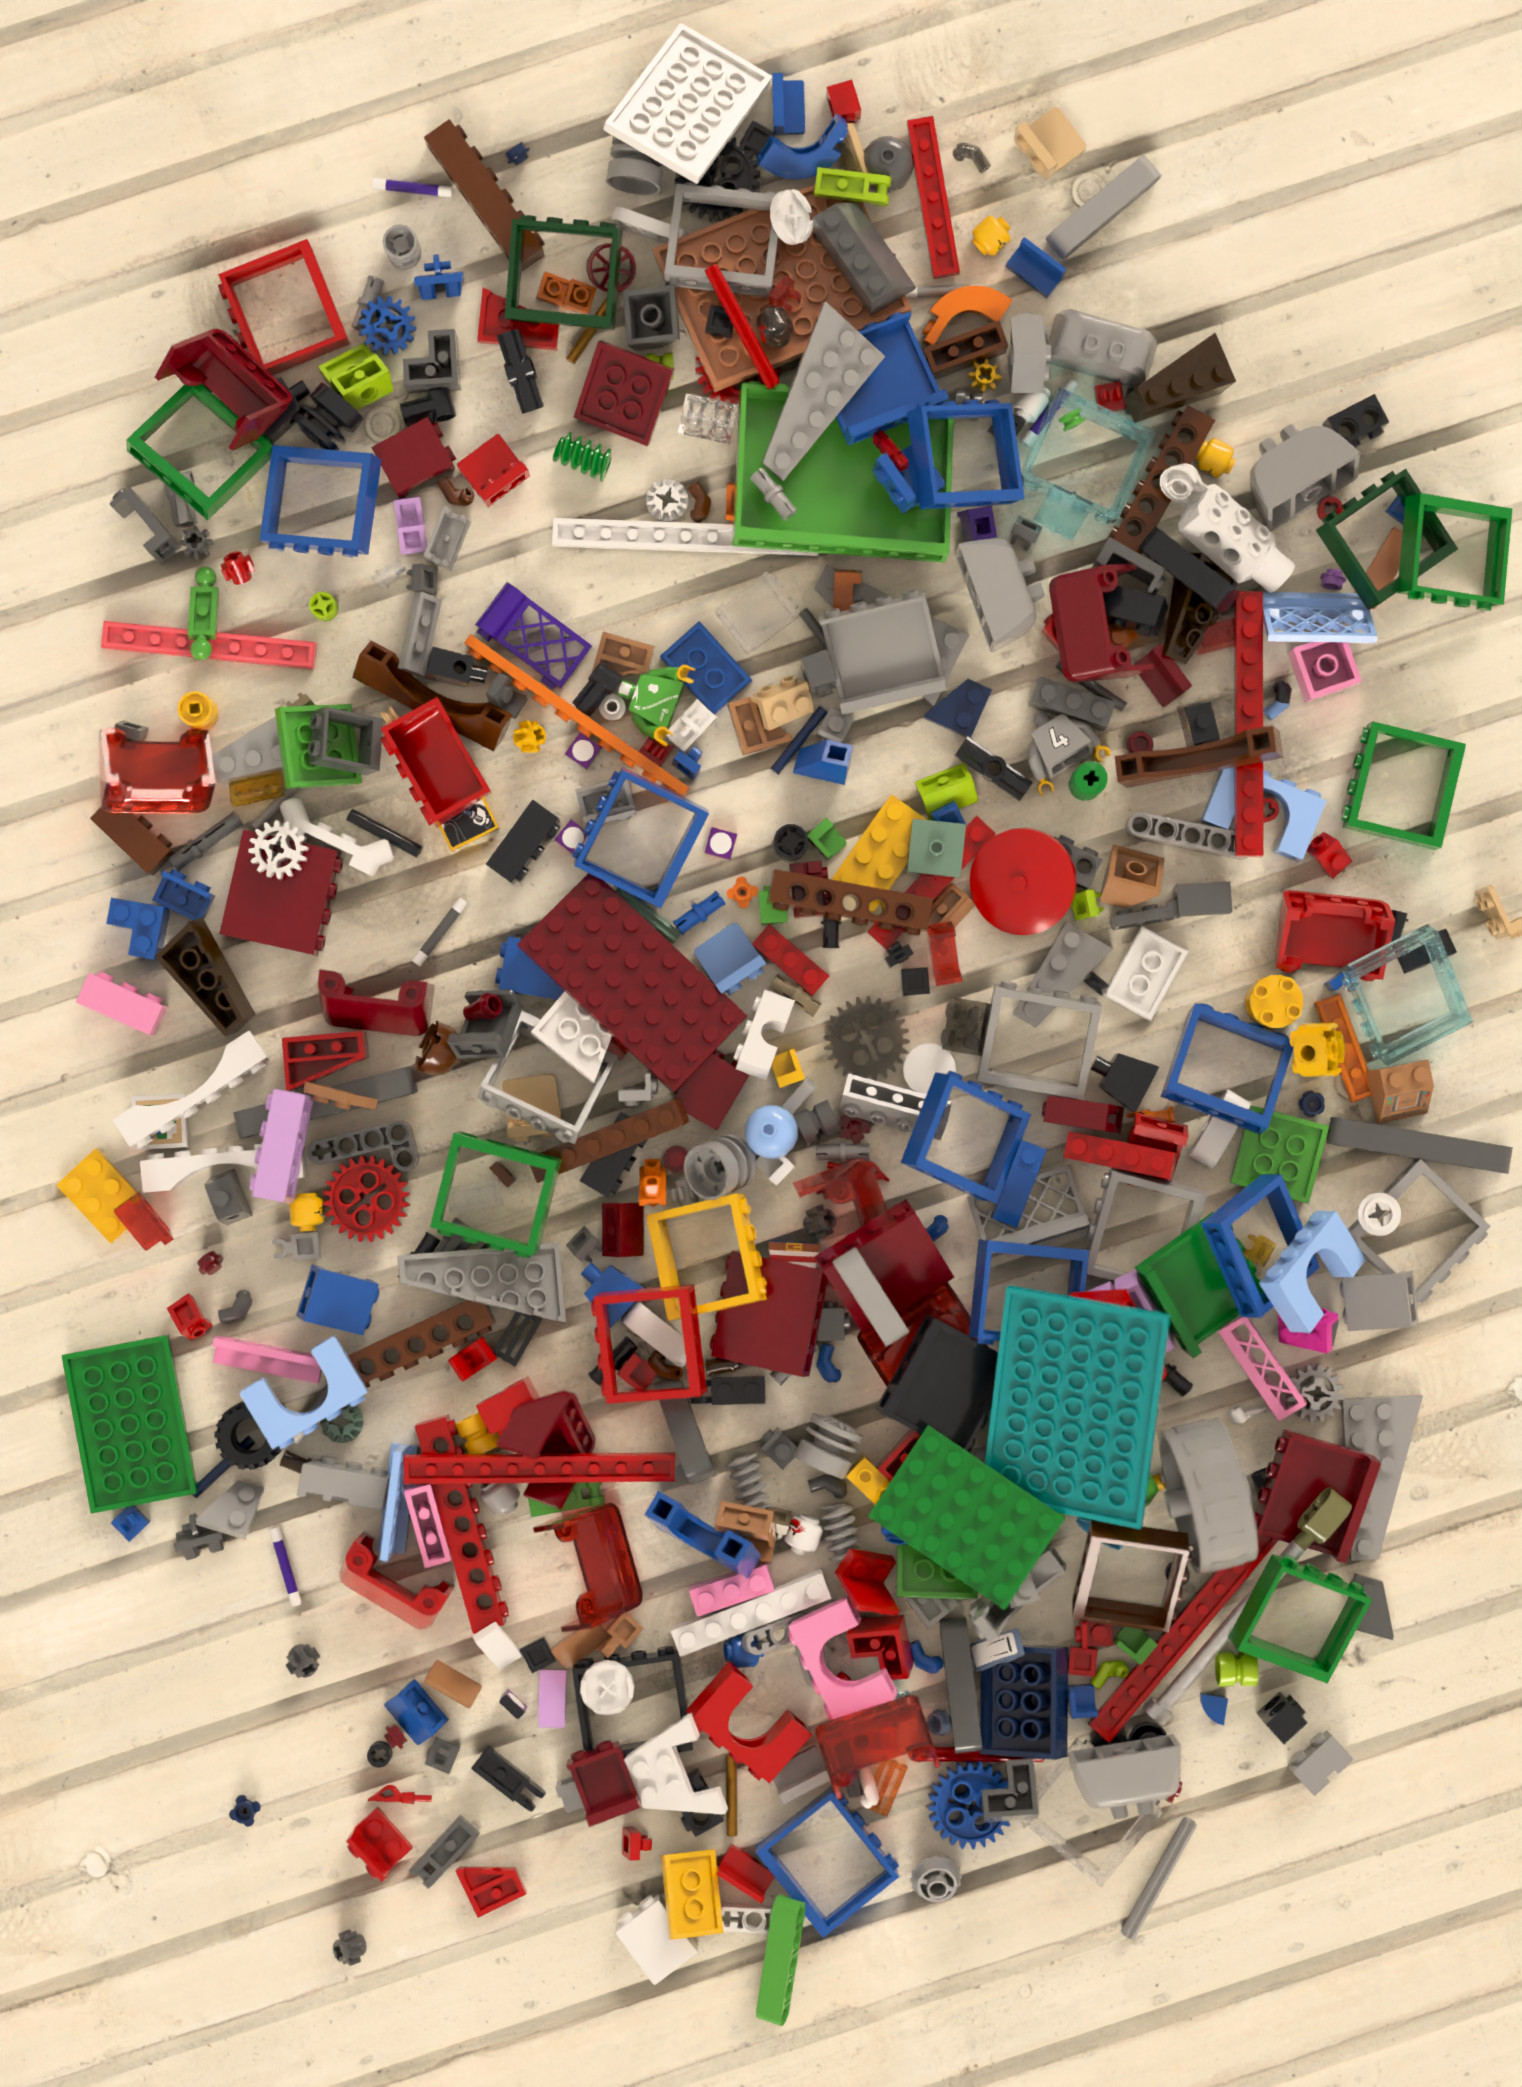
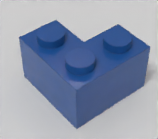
[106,898,170,961]

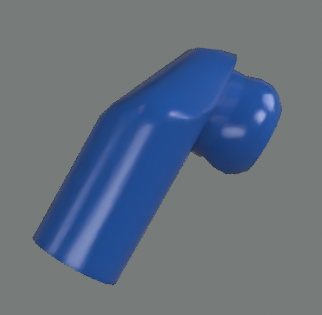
[925,1215,949,1242]
[816,1343,842,1383]
[910,1640,944,1674]

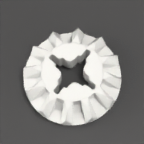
[646,478,688,522]
[1357,1193,1401,1236]

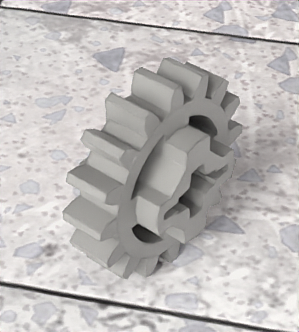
[1285,1363,1345,1422]

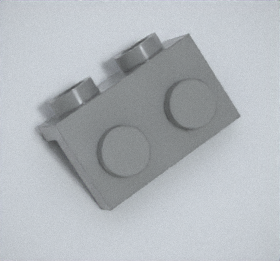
[575,779,636,827]
[618,1071,658,1106]

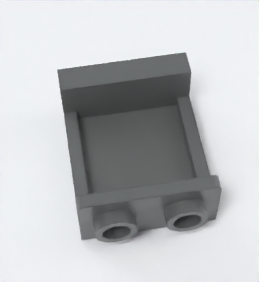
[109,487,181,564]
[1091,537,1166,594]
[447,989,523,1059]

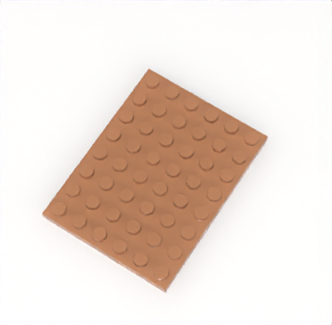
[652,184,912,392]

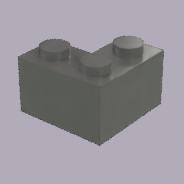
[403,329,461,393]
[981,1759,1039,1823]

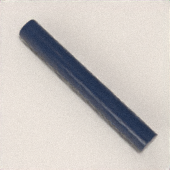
[770,706,827,775]
[192,1435,256,1498]

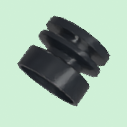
[292,382,364,450]

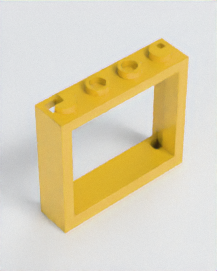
[646,1193,767,1321]

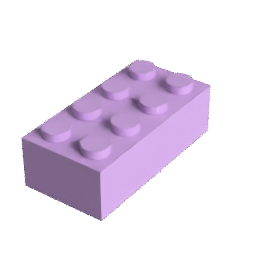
[250,1089,313,1203]

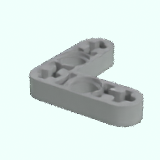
[741,1611,831,1687]

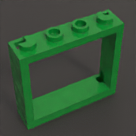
[126,384,273,521]
[1397,493,1513,611]
[1341,721,1466,850]
[430,1131,562,1258]
[1228,1554,1372,1684]

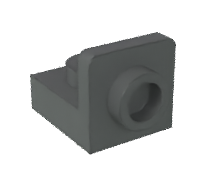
[486,673,528,719]
[759,1427,798,1470]

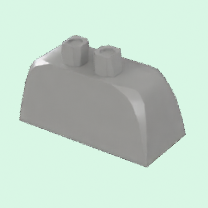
[1046,309,1158,388]
[1250,424,1360,532]
[955,539,1045,653]
[1067,1734,1181,1820]

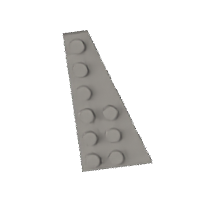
[761,301,885,481]
[397,1243,566,1324]

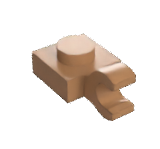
[597,1610,644,1658]

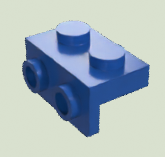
[152,869,215,920]

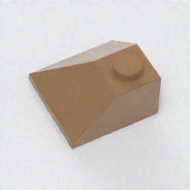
[1100,844,1165,908]

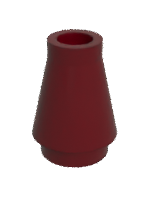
[463,993,502,1021]

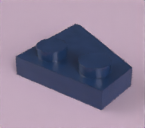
[923,679,992,738]

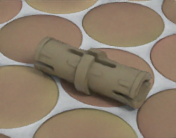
[768,974,822,1017]

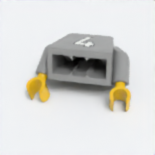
[1028,711,1111,796]

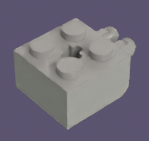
[1008,312,1051,393]

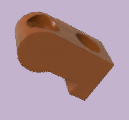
[833,569,863,611]

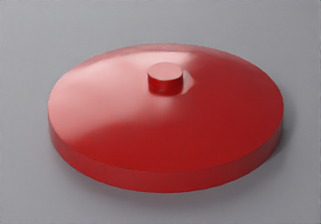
[970,828,1077,935]

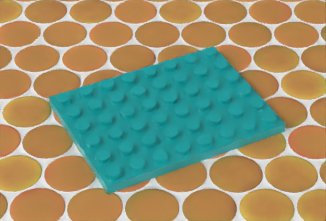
[985,1285,1171,1529]

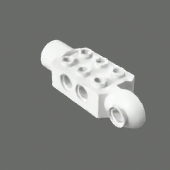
[1159,463,1295,593]

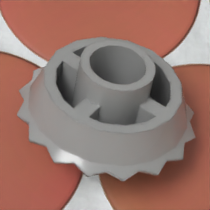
[910,1856,962,1902]

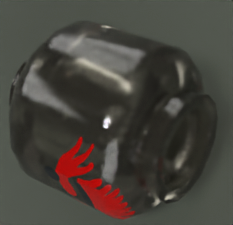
[756,306,795,348]

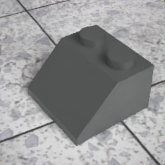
[623,285,680,351]

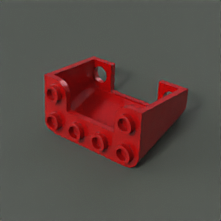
[380,697,491,828]

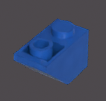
[793,740,853,785]

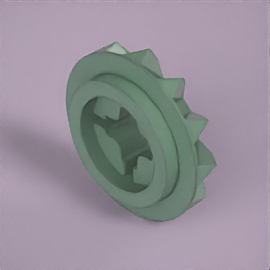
[320,1403,364,1443]

